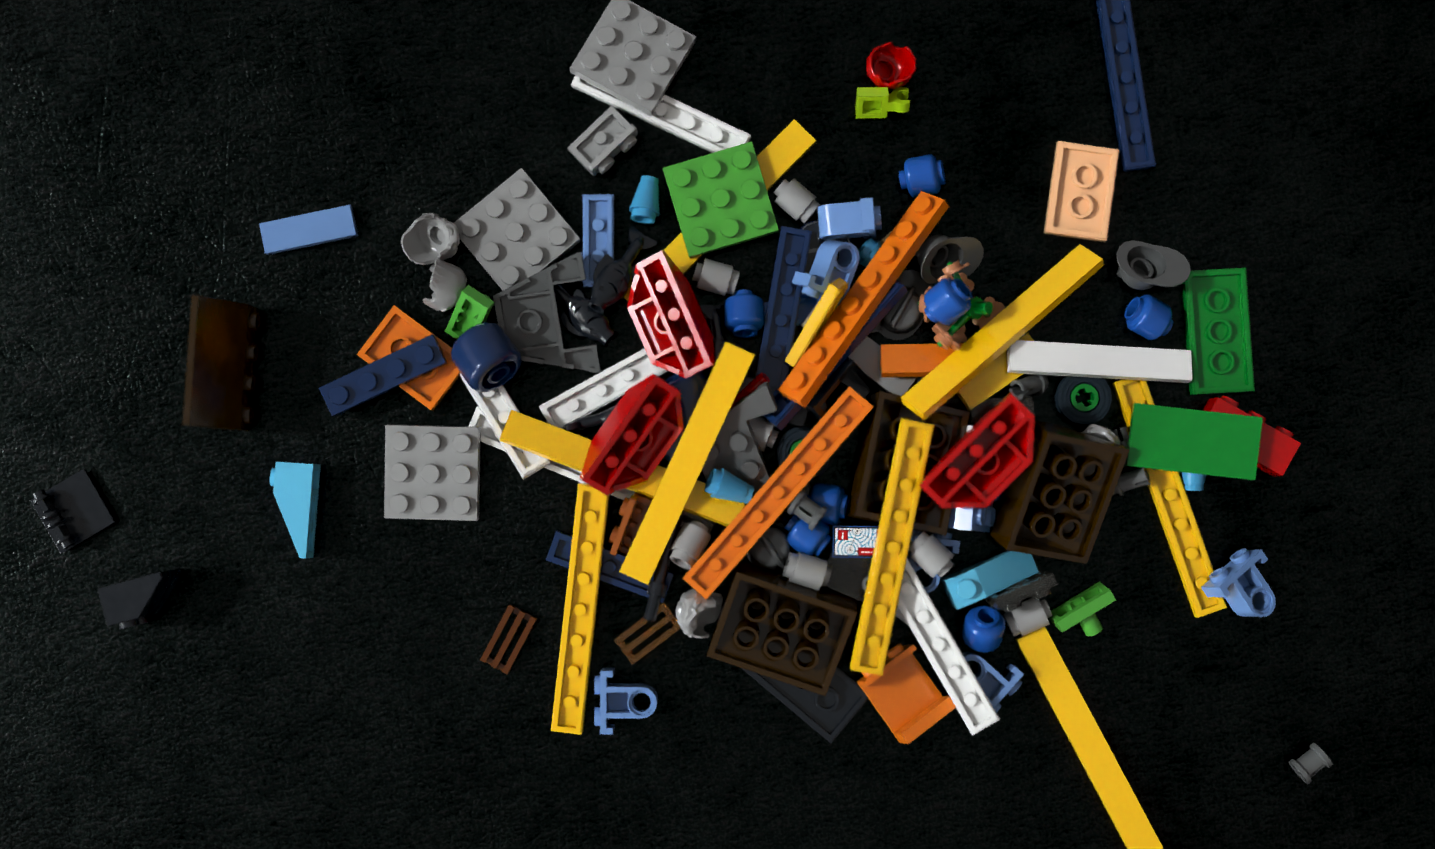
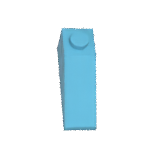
[270,462,320,558]
[940,550,1039,610]

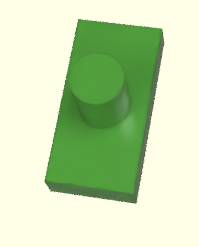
[445,285,494,339]
[1049,581,1116,637]

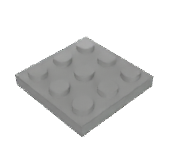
[570,0,696,116]
[454,168,581,291]
[384,424,481,521]

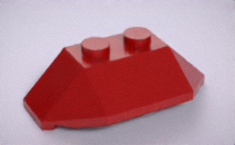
[627,250,715,379]
[580,374,683,495]
[919,393,1035,508]

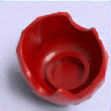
[866,42,917,90]

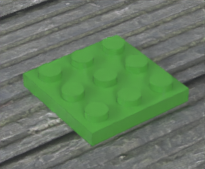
[663,141,779,259]

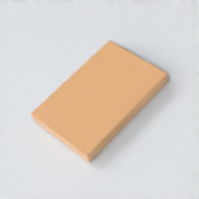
[1044,141,1119,242]

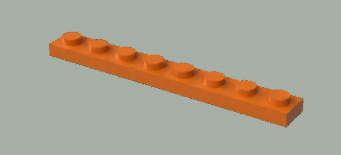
[778,191,949,407]
[682,386,874,599]

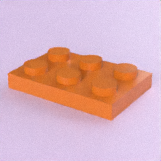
[357,305,460,411]

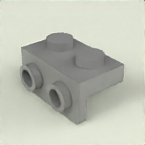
[567,105,638,176]

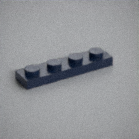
[319,334,447,417]
[546,530,674,603]

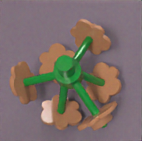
[918,260,1005,351]

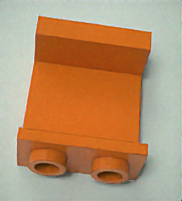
[857,643,956,744]

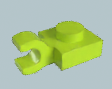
[855,87,910,119]

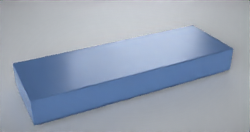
[583,194,614,288]
[259,205,358,255]

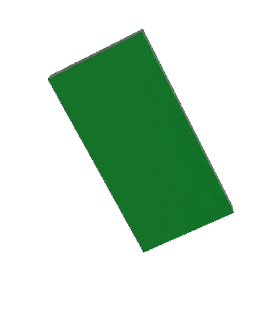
[1182,268,1255,395]
[1126,403,1263,480]

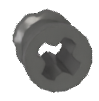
[787,490,829,531]
[1289,742,1333,784]

